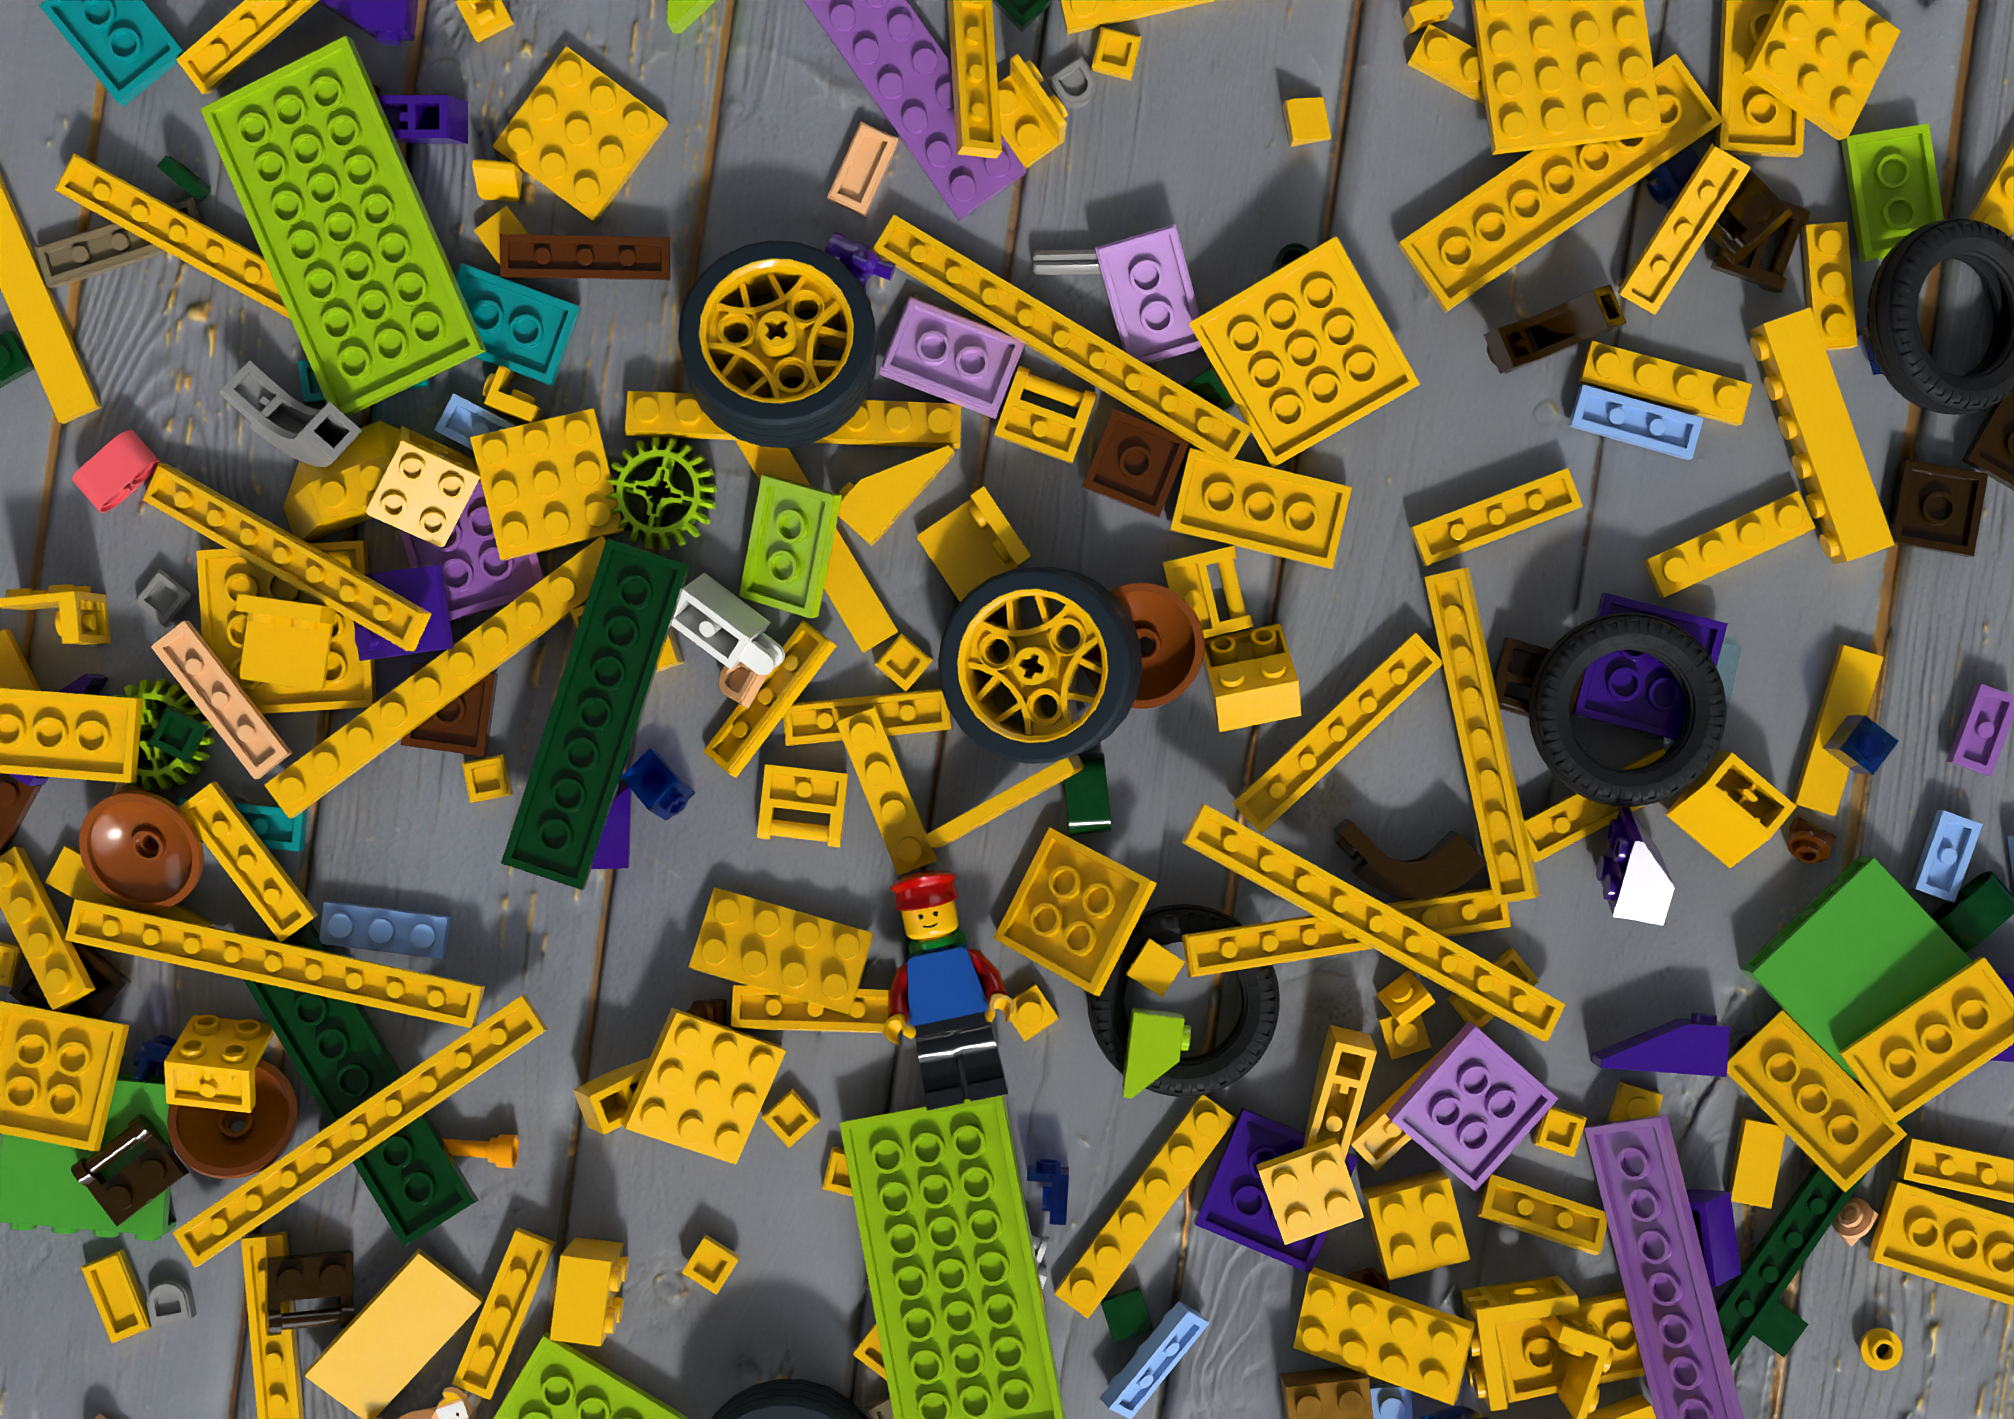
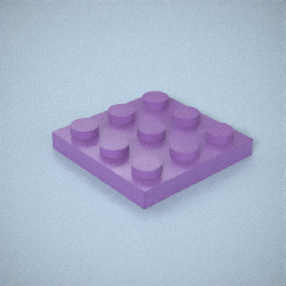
[399,481,546,622]
[1385,1021,1559,1192]

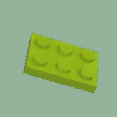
[1841,123,1944,263]
[739,475,842,618]

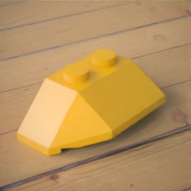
[283,420,400,543]

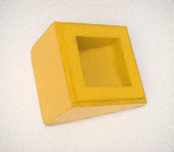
[1282,97,1331,147]
[472,159,523,203]

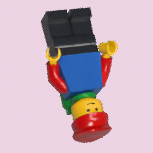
[883,870,1014,1111]

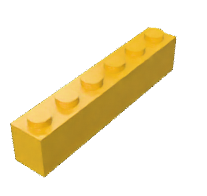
[1750,307,1895,564]

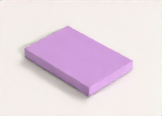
[1094,224,1202,365]
[879,296,1025,419]

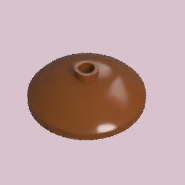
[1079,583,1205,709]
[79,790,204,911]
[167,1059,299,1179]

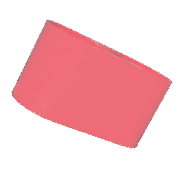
[72,429,162,513]

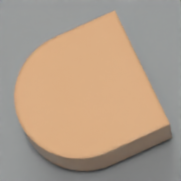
[718,662,768,709]

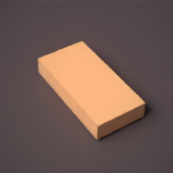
[827,122,899,217]

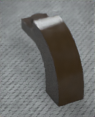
[1484,284,1627,374]
[1334,819,1487,899]

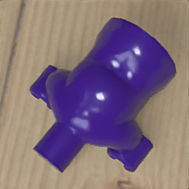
[825,232,896,293]

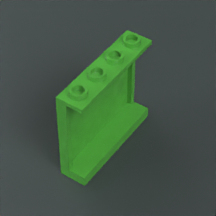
[1740,855,1973,1083]
[0,1073,177,1241]

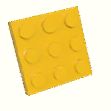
[1742,0,1901,141]
[492,46,669,224]
[470,408,625,561]
[993,827,1157,997]
[0,1001,130,1151]
[621,1008,786,1164]

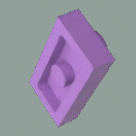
[1946,683,2014,776]

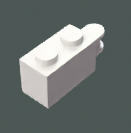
[671,572,785,675]

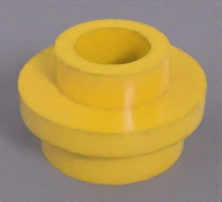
[1859,1328,1903,1371]

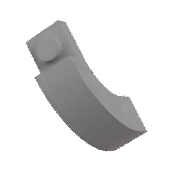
[219,360,362,467]

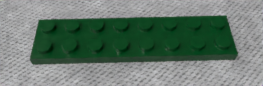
[501,538,690,890]
[243,921,479,1248]

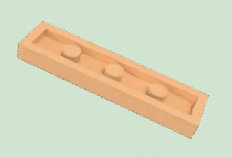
[151,621,292,779]

